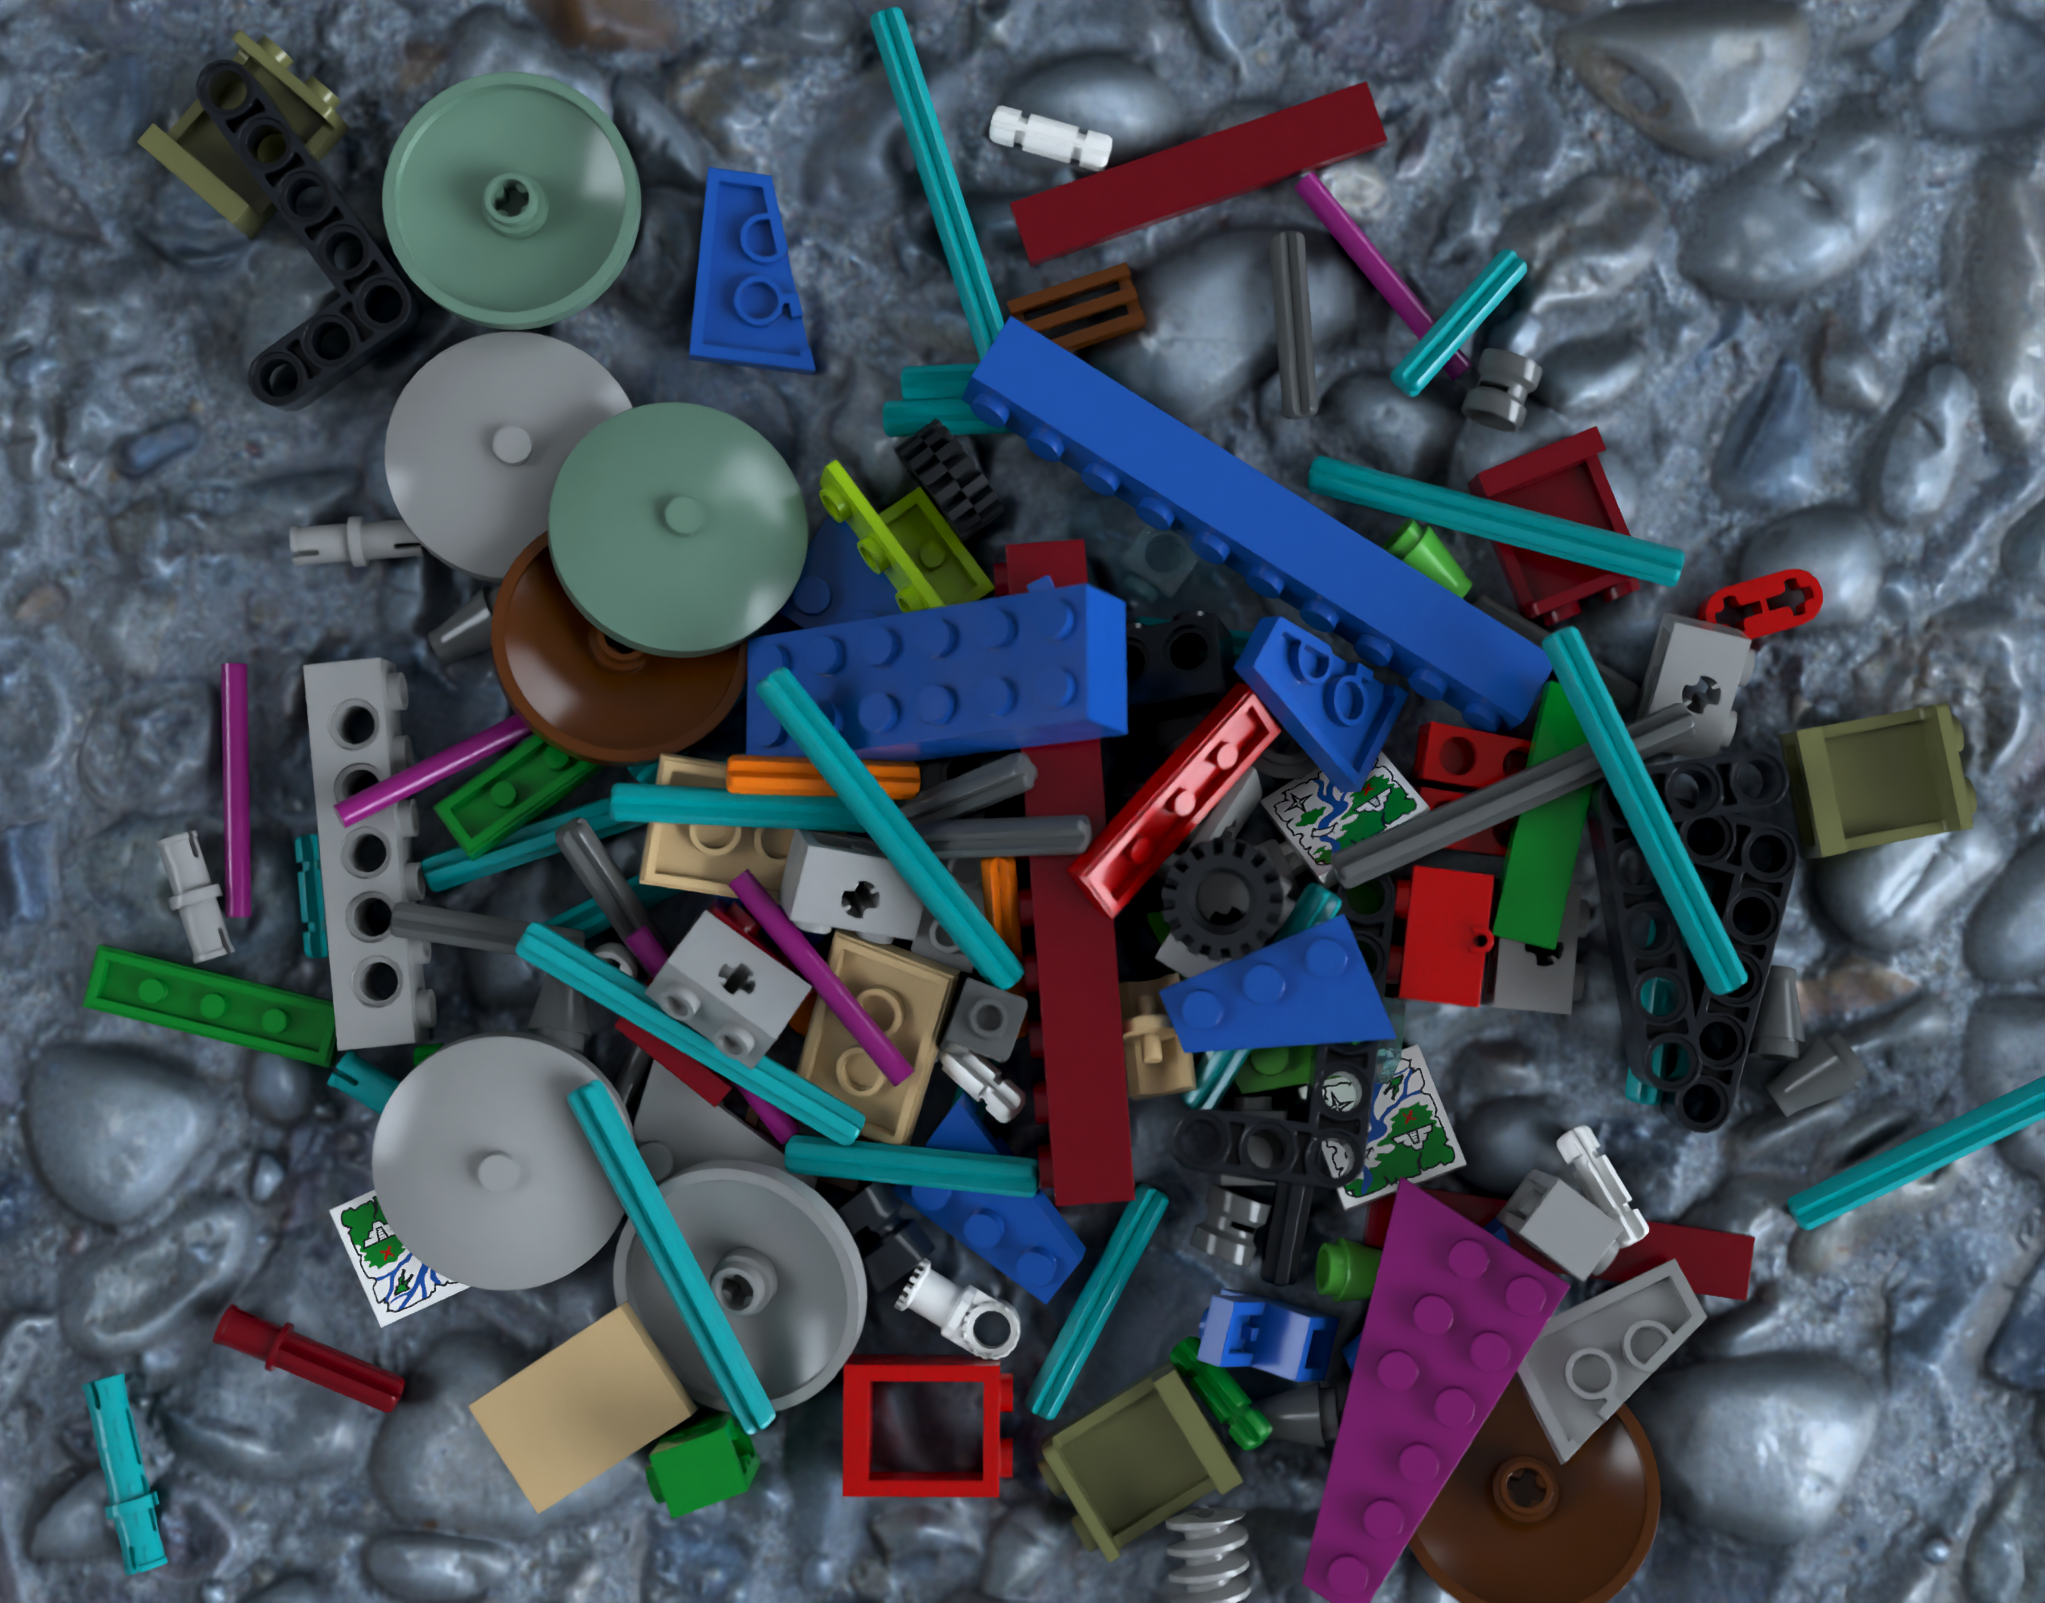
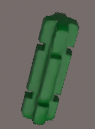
[1169,1336,1273,1451]

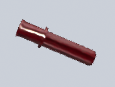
[213,1304,405,1413]

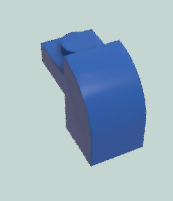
[1197,1288,1339,1382]

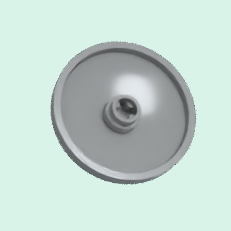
[384,331,633,584]
[372,1031,636,1291]
[613,1159,867,1412]

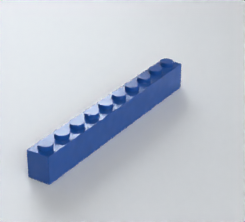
[961,315,1553,735]

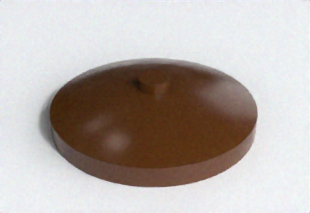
[490,531,753,767]
[1408,1375,1661,1603]

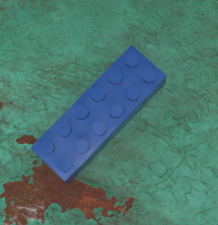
[746,583,1127,762]

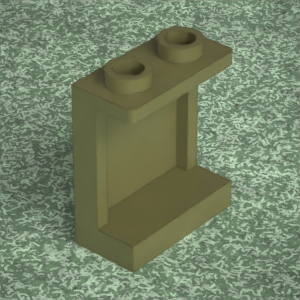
[137,29,350,240]
[1778,702,1977,859]
[1037,1360,1243,1563]

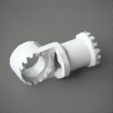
[894,1258,1021,1360]

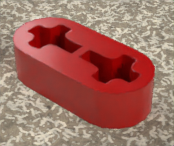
[1697,569,1823,640]

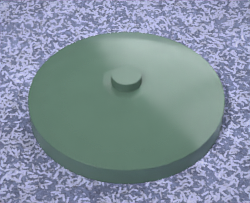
[382,72,641,330]
[547,402,808,658]

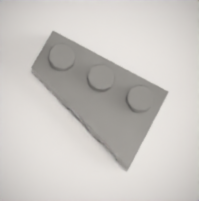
[633,1059,820,1191]
[1515,1258,1707,1465]

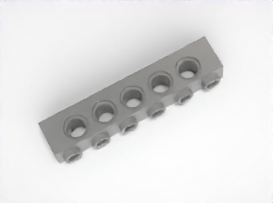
[303,657,437,1051]

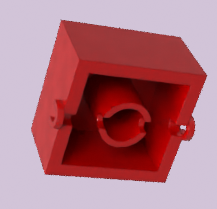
[1386,866,1494,1008]

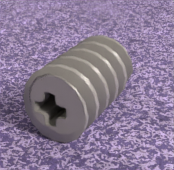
[1165,1507,1251,1603]

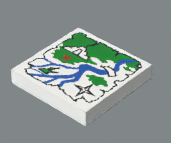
[1260,751,1431,889]
[1298,1044,1467,1211]
[329,1190,471,1328]

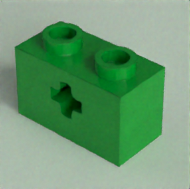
[645,1410,761,1519]

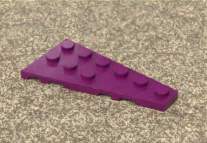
[1302,1175,1570,1603]

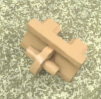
[1119,973,1197,1101]

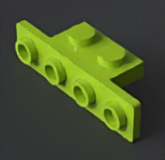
[819,459,995,613]

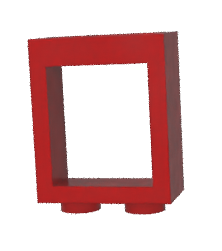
[842,1354,1013,1497]

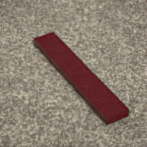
[1010,81,1387,267]
[1362,1186,1755,1301]

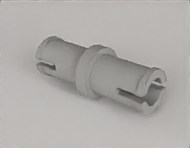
[290,516,426,567]
[155,830,235,964]

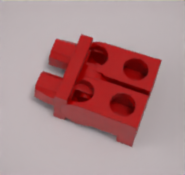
[1411,721,1531,858]

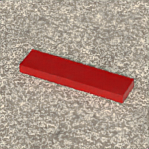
[1067,682,1281,920]

